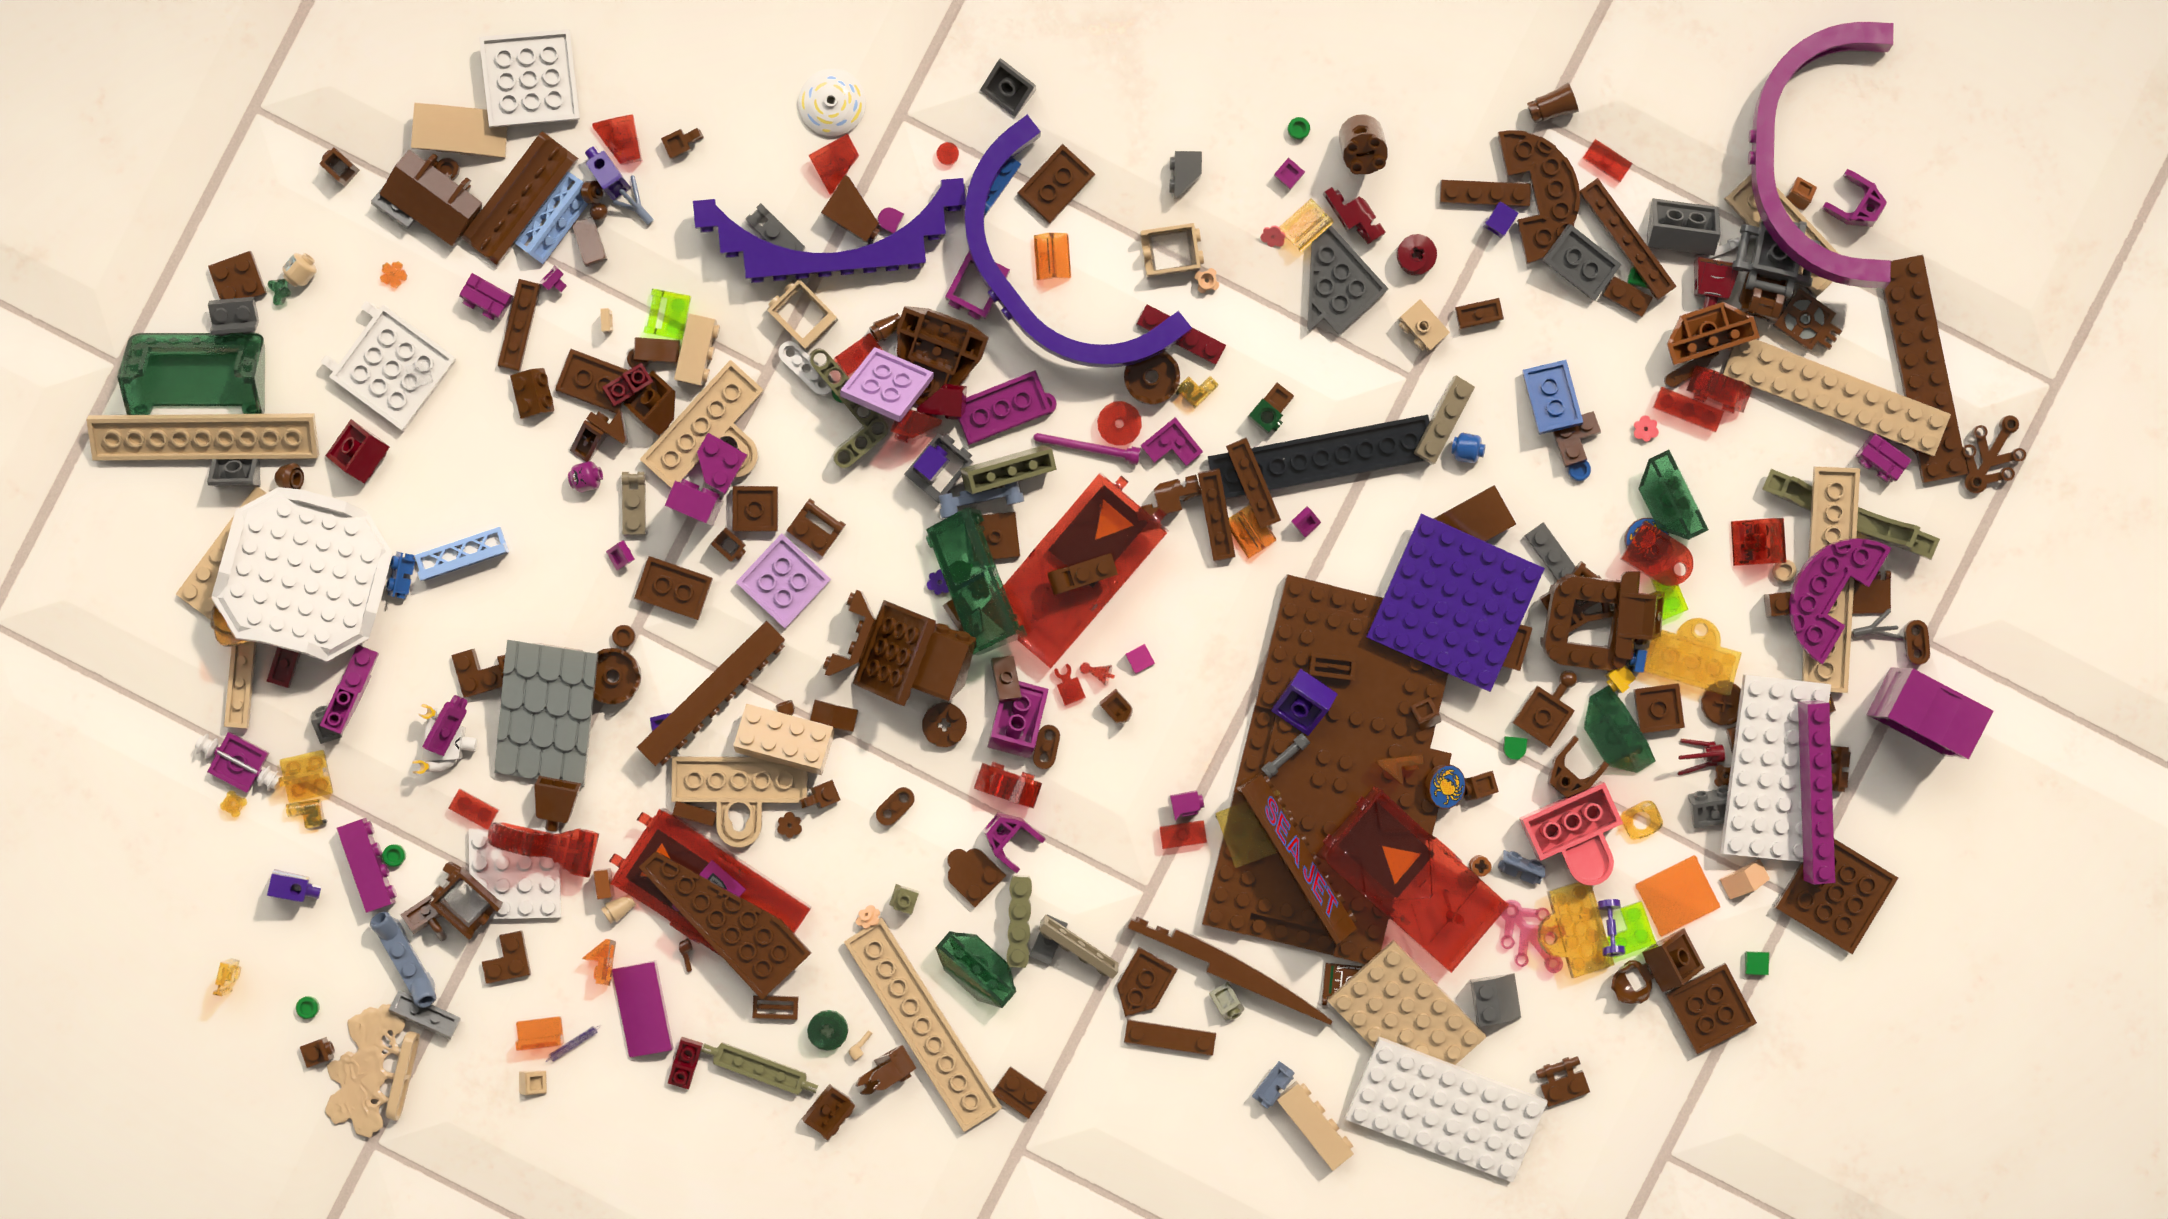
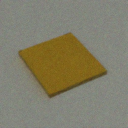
[1215,789,1288,868]

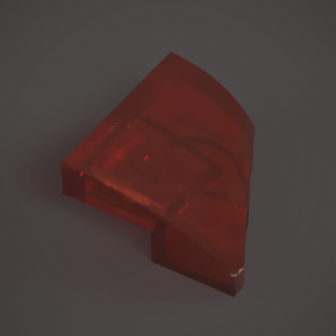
[592,114,643,165]
[808,134,859,195]

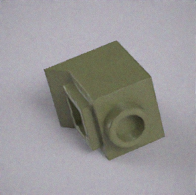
[889,884,920,915]

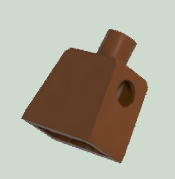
[534,776,581,832]

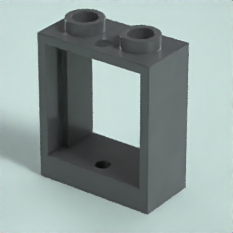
[904,433,973,504]

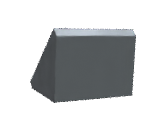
[980,58,1036,117]
[207,459,261,487]

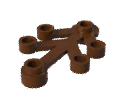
[1962,415,2026,493]

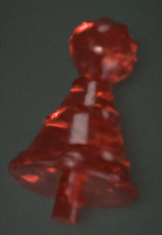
[1079,662,1115,686]

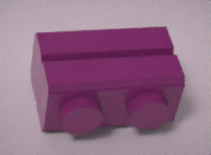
[459,273,514,321]
[1856,433,1912,483]

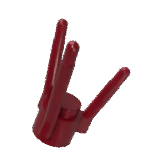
[1677,739,1725,776]

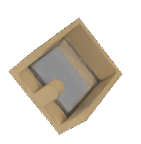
[1140,223,1204,277]

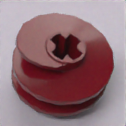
[1397,234,1437,276]

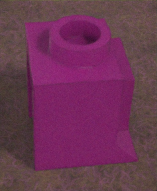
[1170,790,1205,821]

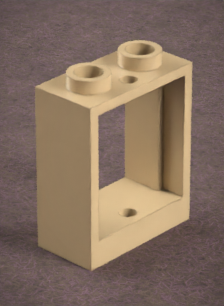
[767,279,838,350]

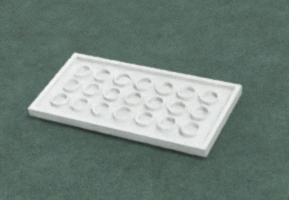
[1720,674,1831,862]
[1345,1037,1547,1182]

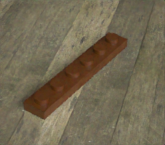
[1580,178,1677,301]

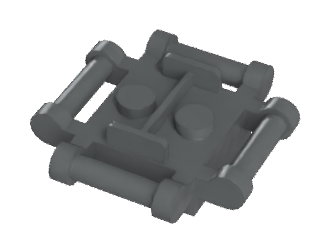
[1732,217,1820,299]

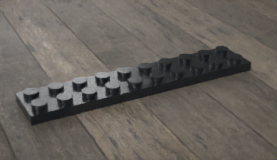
[1207,414,1430,499]

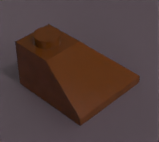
[623,370,675,436]

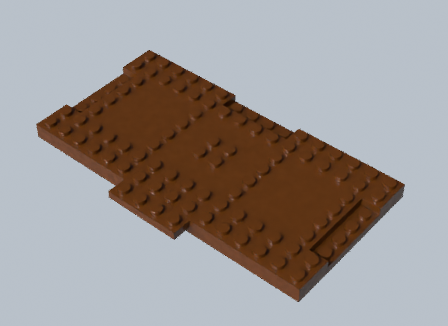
[1201,574,1452,964]

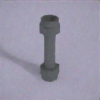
[1261,733,1310,778]

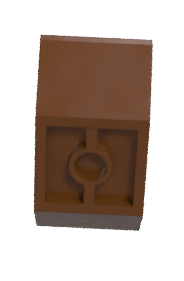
[823,589,876,676]

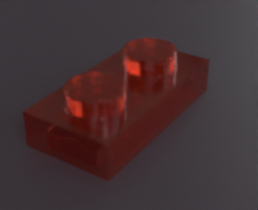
[448,788,500,830]

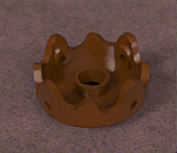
[1124,351,1180,405]
[594,648,642,704]

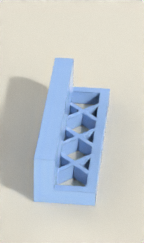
[515,172,588,264]
[414,527,509,581]

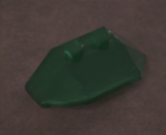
[1638,449,1709,540]
[1583,685,1656,773]
[935,931,1017,1008]

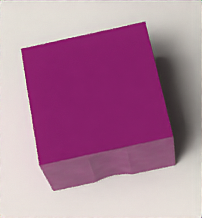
[1866,667,1994,760]

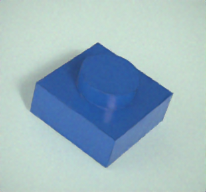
[1629,649,1647,673]

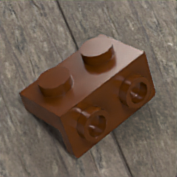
[510,368,554,419]
[802,1084,855,1141]

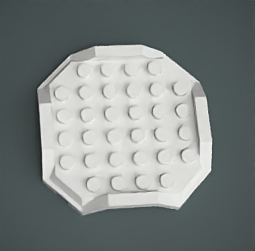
[211,487,392,663]

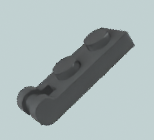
[745,203,806,251]

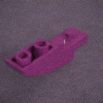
[320,645,379,734]

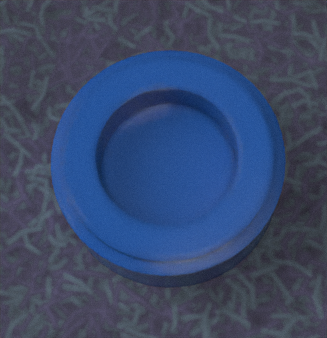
[1568,461,1591,481]

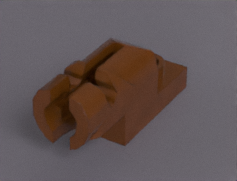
[1136,474,1201,521]

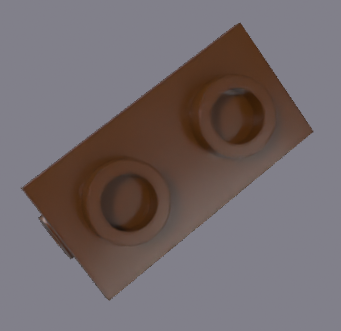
[1831,746,1851,792]

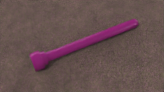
[1033,433,1141,465]

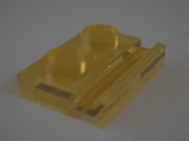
[1279,198,1334,252]
[213,958,241,997]

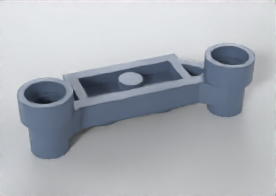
[939,481,1024,519]

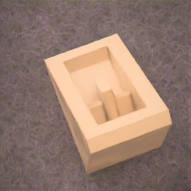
[1719,859,1770,899]

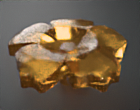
[380,261,408,288]

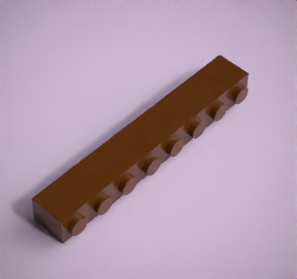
[637,620,785,766]

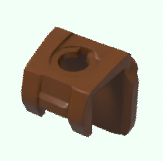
[1739,272,1787,324]

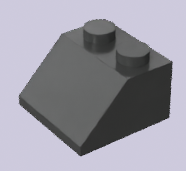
[1470,973,1521,1027]

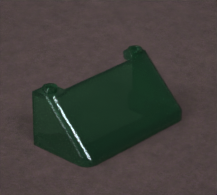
[117,333,265,415]

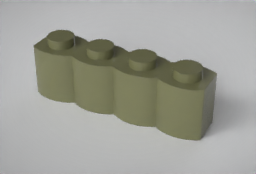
[1007,875,1032,968]

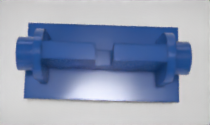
[386,551,415,599]

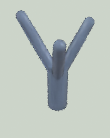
[613,175,654,225]

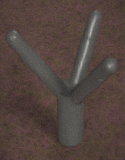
[1853,609,1904,640]

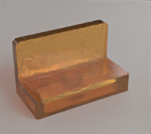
[1034,232,1071,280]
[1229,504,1277,559]
[515,1016,564,1051]

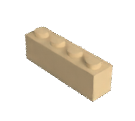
[1277,1080,1354,1171]

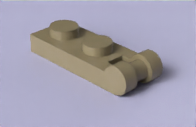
[622,471,646,535]

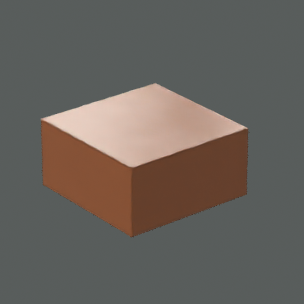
[593,868,615,900]

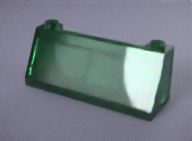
[926,507,1027,656]

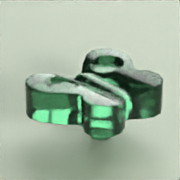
[268,279,291,306]

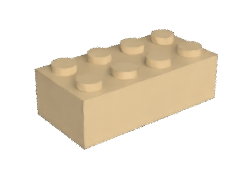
[733,704,835,776]

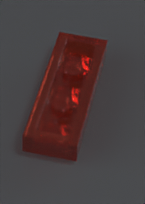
[1652,387,1724,433]

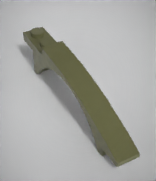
[1762,469,1940,560]

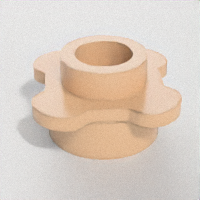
[1195,268,1219,293]

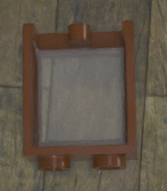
[429,866,503,940]

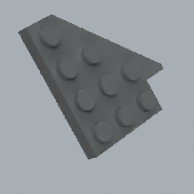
[1307,223,1389,335]

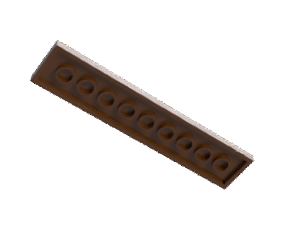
[1882,254,1968,483]

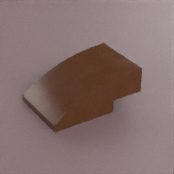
[1433,485,1516,541]

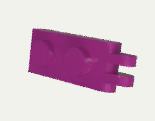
[422,695,468,757]

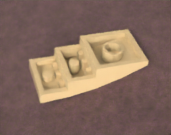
[411,103,508,158]

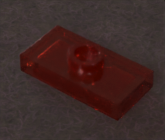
[1582,139,1633,183]
[1159,820,1207,849]

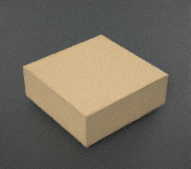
[600,308,613,333]

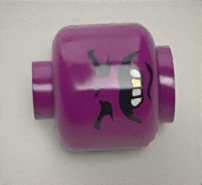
[568,461,603,493]

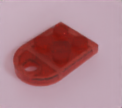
[1620,520,1694,586]

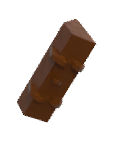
[379,150,482,246]

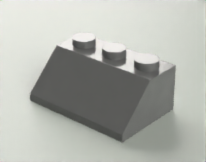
[1647,198,1721,256]

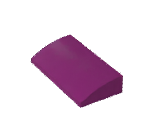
[612,960,674,1057]

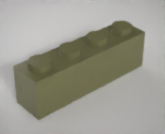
[960,445,1057,494]

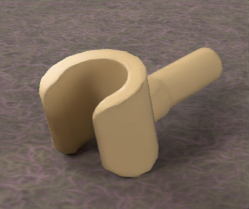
[849,1030,873,1060]

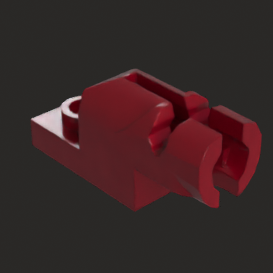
[1323,187,1386,244]

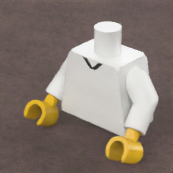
[412,704,477,774]

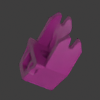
[1822,169,1887,227]
[983,812,1046,873]

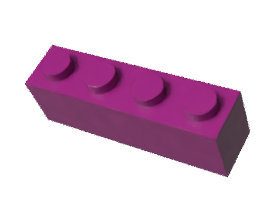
[336,818,397,913]

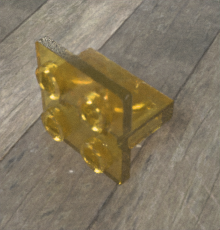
[278,750,333,803]

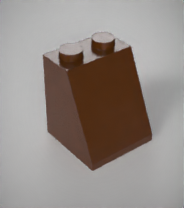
[912,623,977,702]

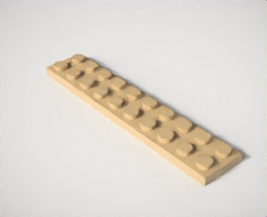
[1722,339,1951,456]
[86,413,319,460]
[1802,466,1860,693]
[844,917,1002,1132]

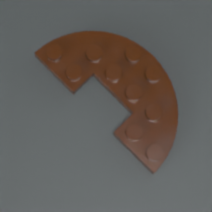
[1497,130,1580,264]

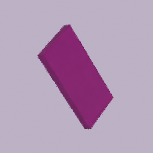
[958,370,1052,445]

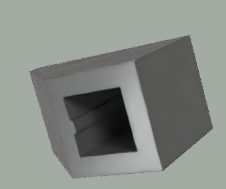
[1169,151,1202,199]

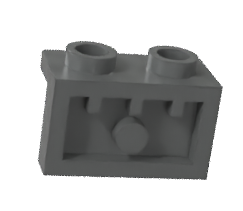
[208,297,259,336]
[1688,787,1728,828]

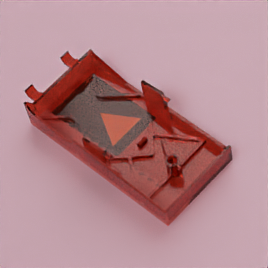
[1316,786,1510,973]

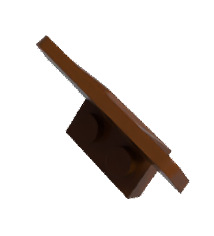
[1614,571,1665,660]

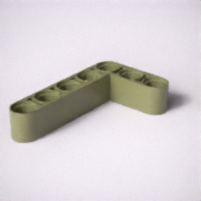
[809,348,889,468]

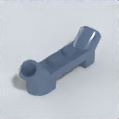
[370,911,437,1008]

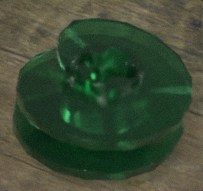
[807,1010,849,1051]

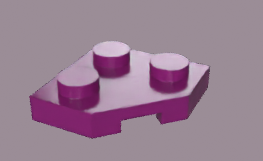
[697,433,748,494]

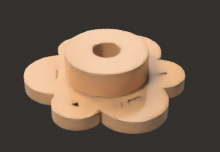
[856,905,880,929]

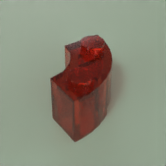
[1687,365,1753,414]
[974,761,1042,809]

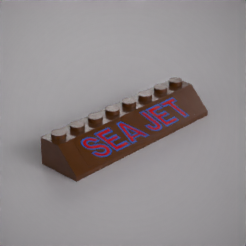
[1237,774,1357,945]

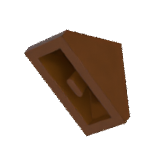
[570,420,608,462]
[810,700,858,732]

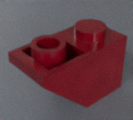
[917,384,967,420]

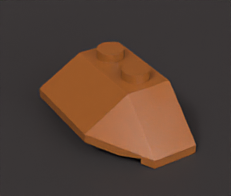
[1667,302,1760,365]

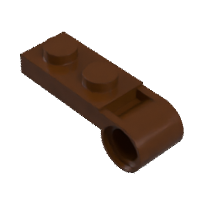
[1047,553,1118,595]

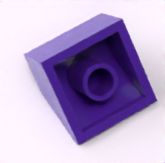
[1271,669,1338,736]

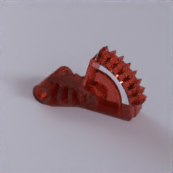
[487,822,600,878]

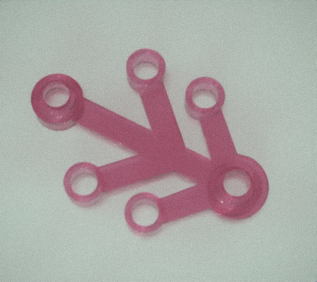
[1500,899,1564,973]

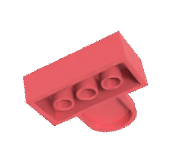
[1519,781,1623,885]

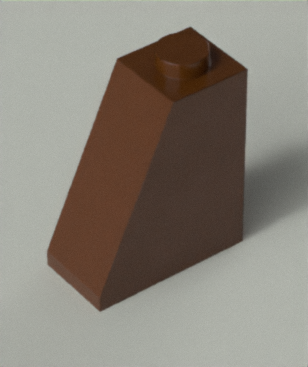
[821,175,881,244]

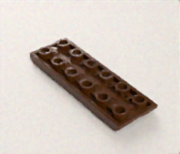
[461,131,579,266]

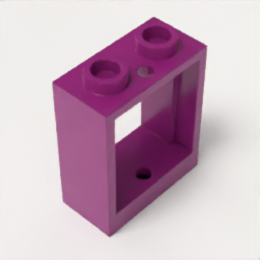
[945,251,1010,320]

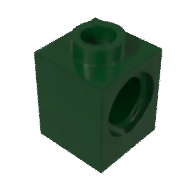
[1247,398,1283,434]

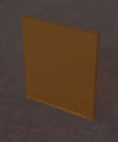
[1635,855,1721,937]

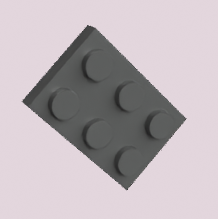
[1542,224,1622,301]

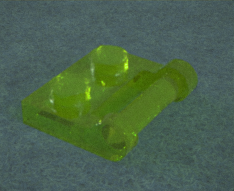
[643,288,692,341]

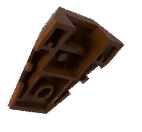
[897,306,989,405]

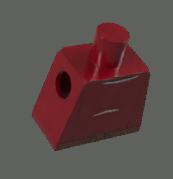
[1694,257,1739,308]

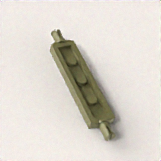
[701,1042,819,1095]

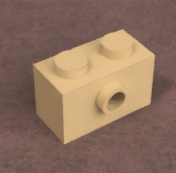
[1398,299,1450,352]

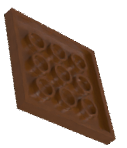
[853,600,936,706]
[1774,838,1899,955]

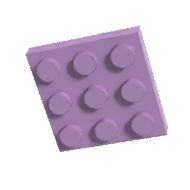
[840,347,933,422]
[736,533,831,628]

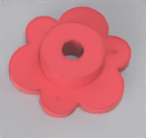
[1260,225,1286,247]
[1634,415,1659,442]

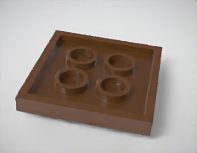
[1665,963,1757,1054]

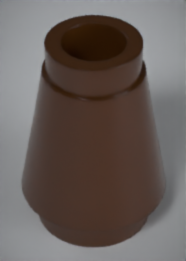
[869,313,900,343]

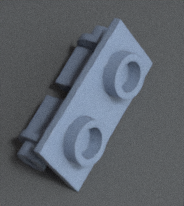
[1498,850,1545,885]
[1252,1061,1295,1109]

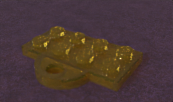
[1644,618,1742,696]
[1538,882,1615,978]

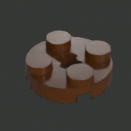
[922,702,967,747]

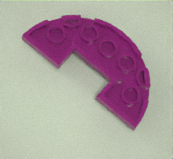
[1789,538,1892,664]

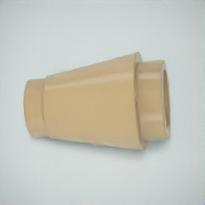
[601,894,636,924]

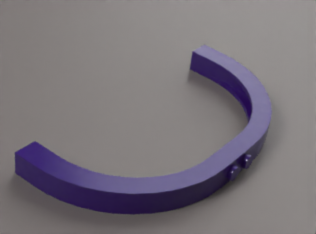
[965,114,1192,368]

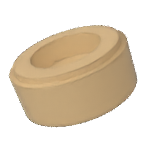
[1772,560,1796,582]

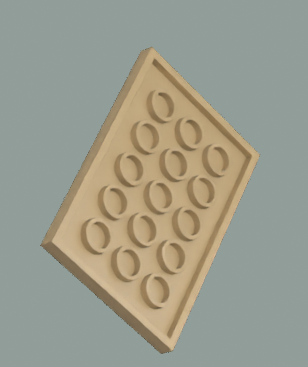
[1328,939,1486,1065]

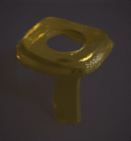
[1620,800,1663,840]

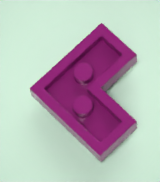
[1140,417,1203,466]

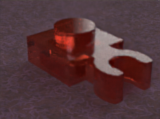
[1054,664,1086,706]

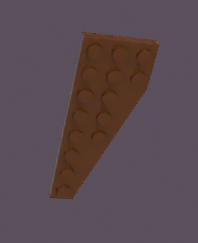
[639,851,812,1000]

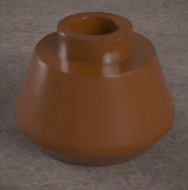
[274,463,304,489]

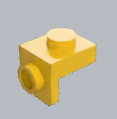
[1605,665,1636,693]

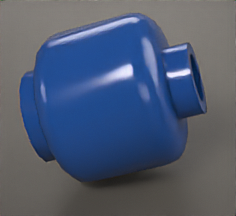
[1451,432,1486,464]

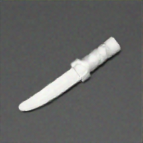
[1694,235,1757,259]

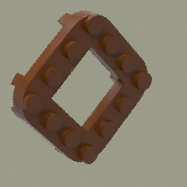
[1540,574,1628,671]

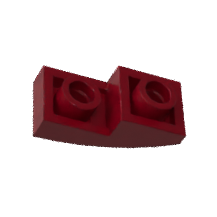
[602,363,653,408]
[668,1037,703,1090]

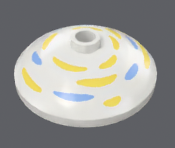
[798,69,866,137]

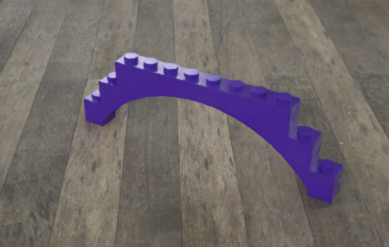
[693,178,966,283]

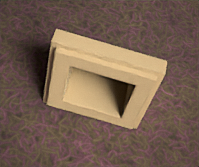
[519,1071,547,1095]

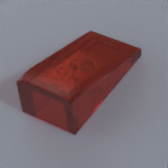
[833,333,883,377]

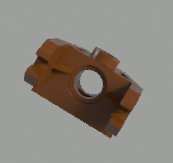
[1547,736,1609,797]
[855,1045,916,1095]

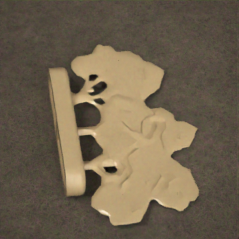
[325,1004,420,1138]

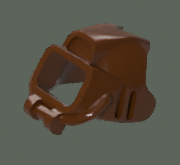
[1611,960,1655,1004]

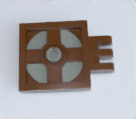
[1773,288,1842,351]

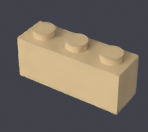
[674,313,720,387]

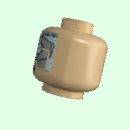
[282,253,317,287]

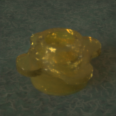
[220,790,247,817]

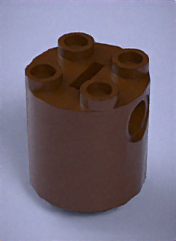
[1339,114,1388,175]

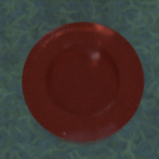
[936,142,959,166]

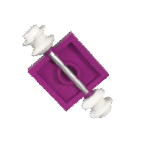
[194,732,281,793]

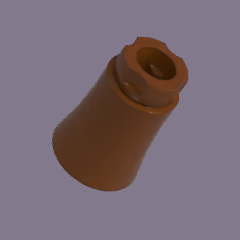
[1527,83,1579,123]

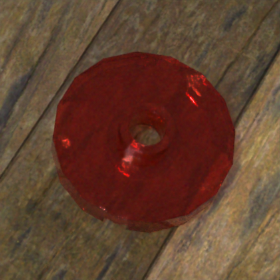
[1097,401,1142,446]

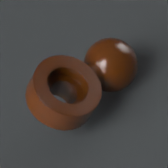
[581,181,608,221]

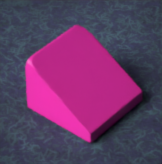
[1125,644,1155,674]

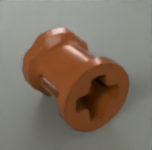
[1469,855,1492,877]

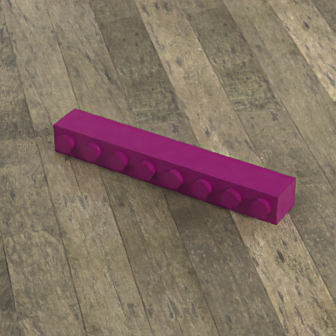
[1798,700,1835,884]

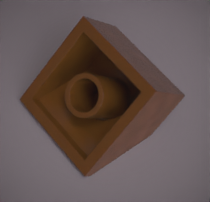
[1642,928,1705,992]

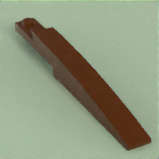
[1127,916,1333,1025]

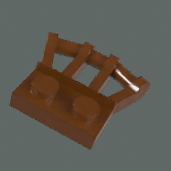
[1539,561,1614,633]

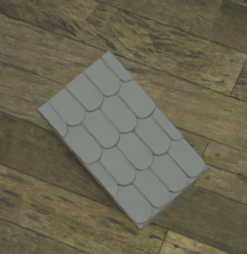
[494,640,598,787]

